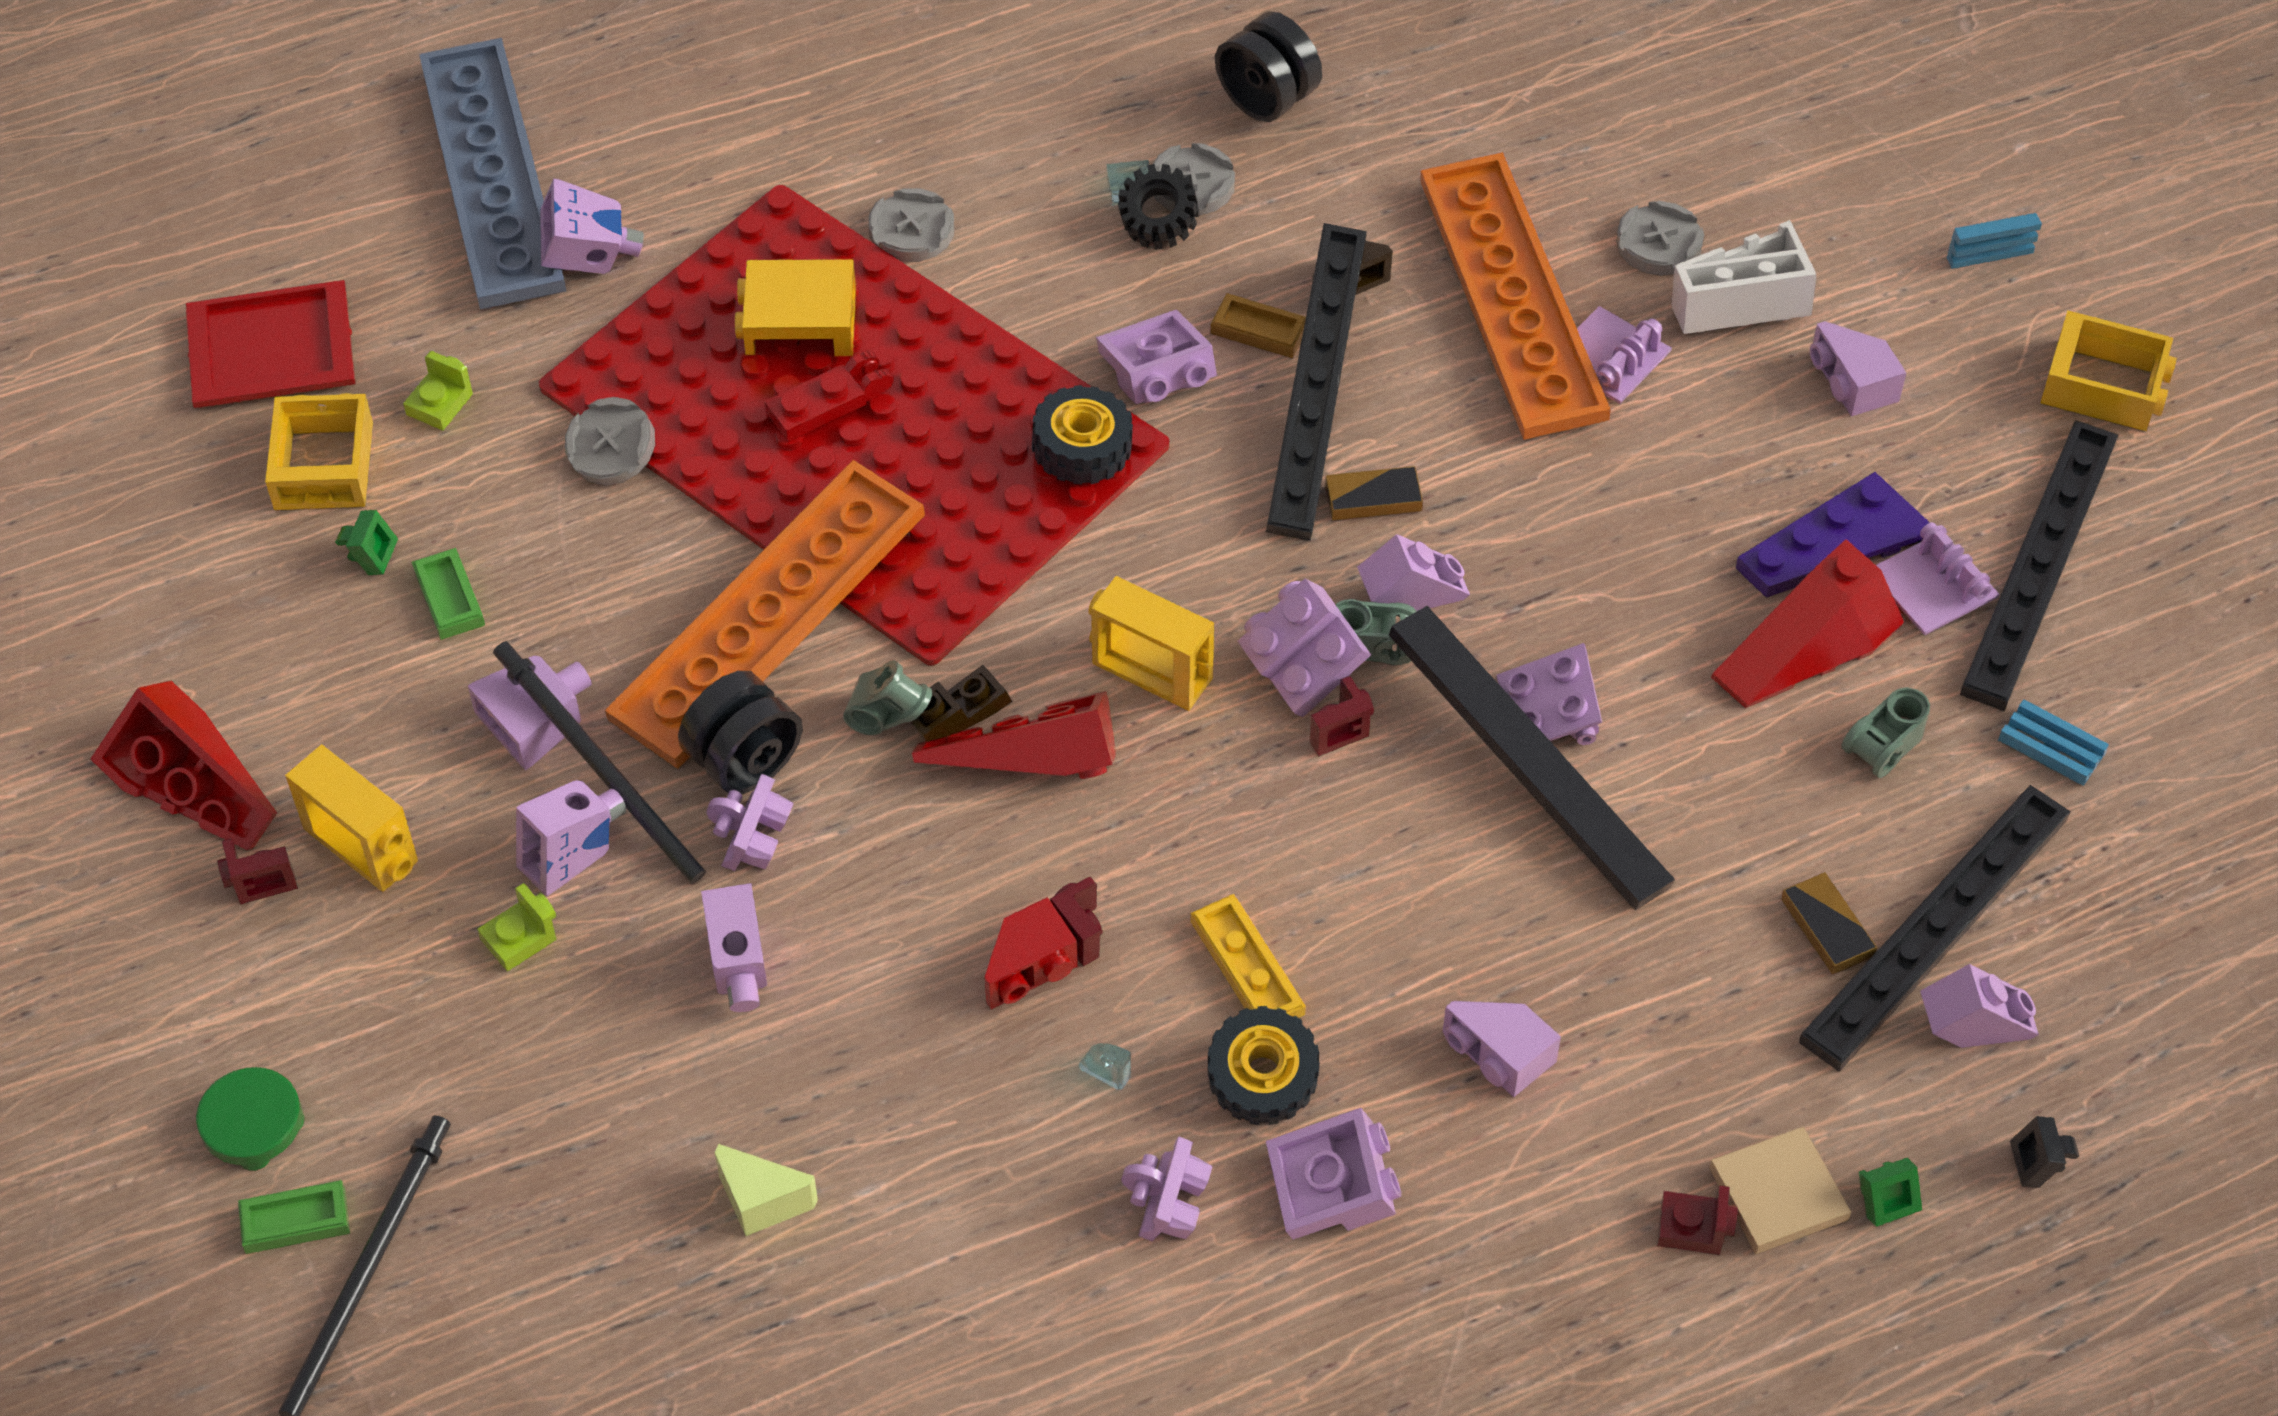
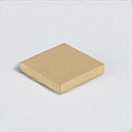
[1709,1126,1851,1254]

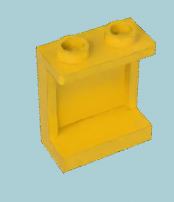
[735,260,856,356]

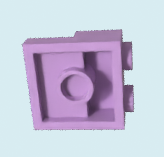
[1096,309,1217,404]
[1238,578,1371,717]
[1266,1108,1401,1240]

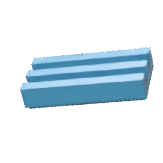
[1947,213,2042,269]
[1998,699,2109,786]

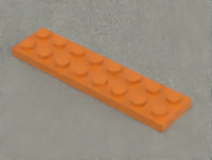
[1420,152,1611,440]
[605,460,925,769]

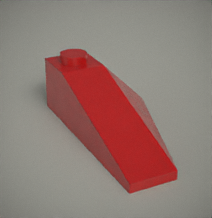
[1711,539,1904,709]
[90,680,277,851]
[912,691,1116,779]

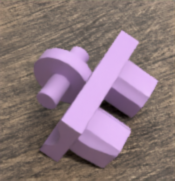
[706,774,793,871]
[1121,1136,1212,1242]

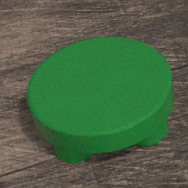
[196,1067,305,1171]

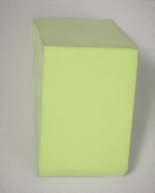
[714,1144,818,1236]

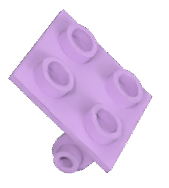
[1577,306,1672,404]
[1876,522,2000,636]
[1497,643,1602,745]

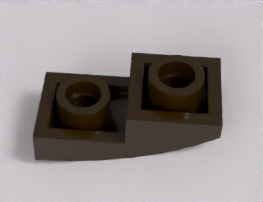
[910,665,1013,741]

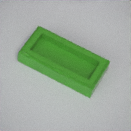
[412,548,485,640]
[238,1180,350,1254]

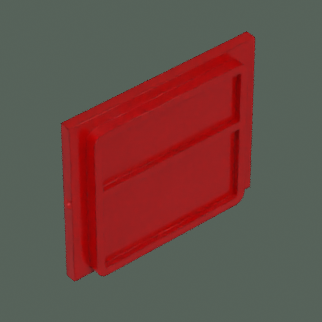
[186,280,356,408]

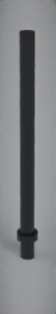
[493,641,706,884]
[278,1115,451,1416]

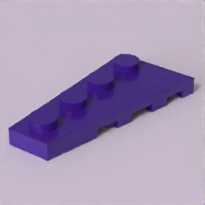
[1736,472,1930,598]

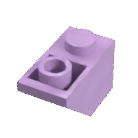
[1810,321,1906,416]
[1357,534,1470,611]
[1920,964,2039,1048]
[1442,1001,1561,1097]

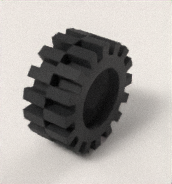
[1118,164,1199,249]

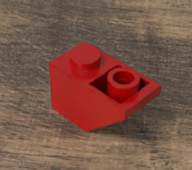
[984,897,1078,1010]

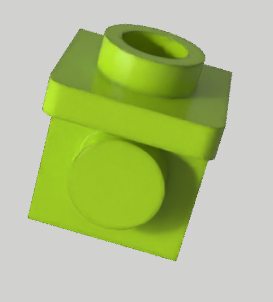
[403,351,473,431]
[477,883,557,972]

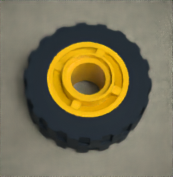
[1032,385,1133,485]
[1207,1006,1320,1125]

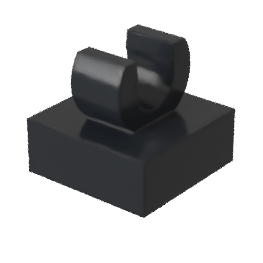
[2010,1116,2080,1188]

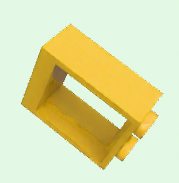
[2040,310,2177,431]
[265,393,373,510]
[1088,576,1214,711]
[285,744,418,892]

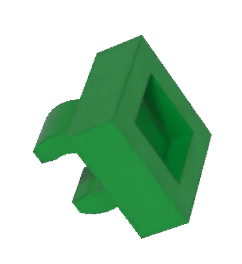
[335,510,398,575]
[1859,1157,1922,1227]

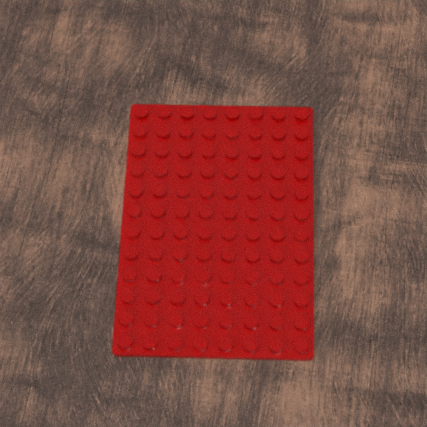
[539,185,1170,666]

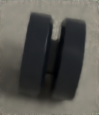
[1214,11,1322,122]
[678,671,803,794]

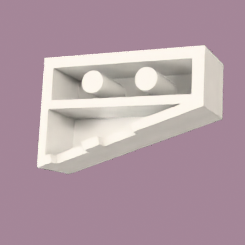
[1671,220,1817,334]

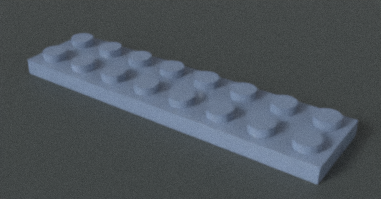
[419,38,566,309]

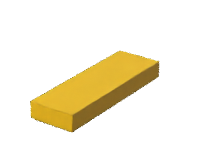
[1190,894,1306,1018]

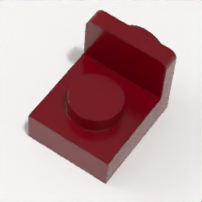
[1310,676,1374,757]
[217,838,298,905]
[1050,877,1103,967]
[1657,1185,1738,1255]

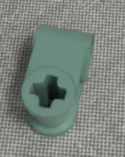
[1336,599,1417,665]
[843,660,932,735]
[1841,687,1930,778]

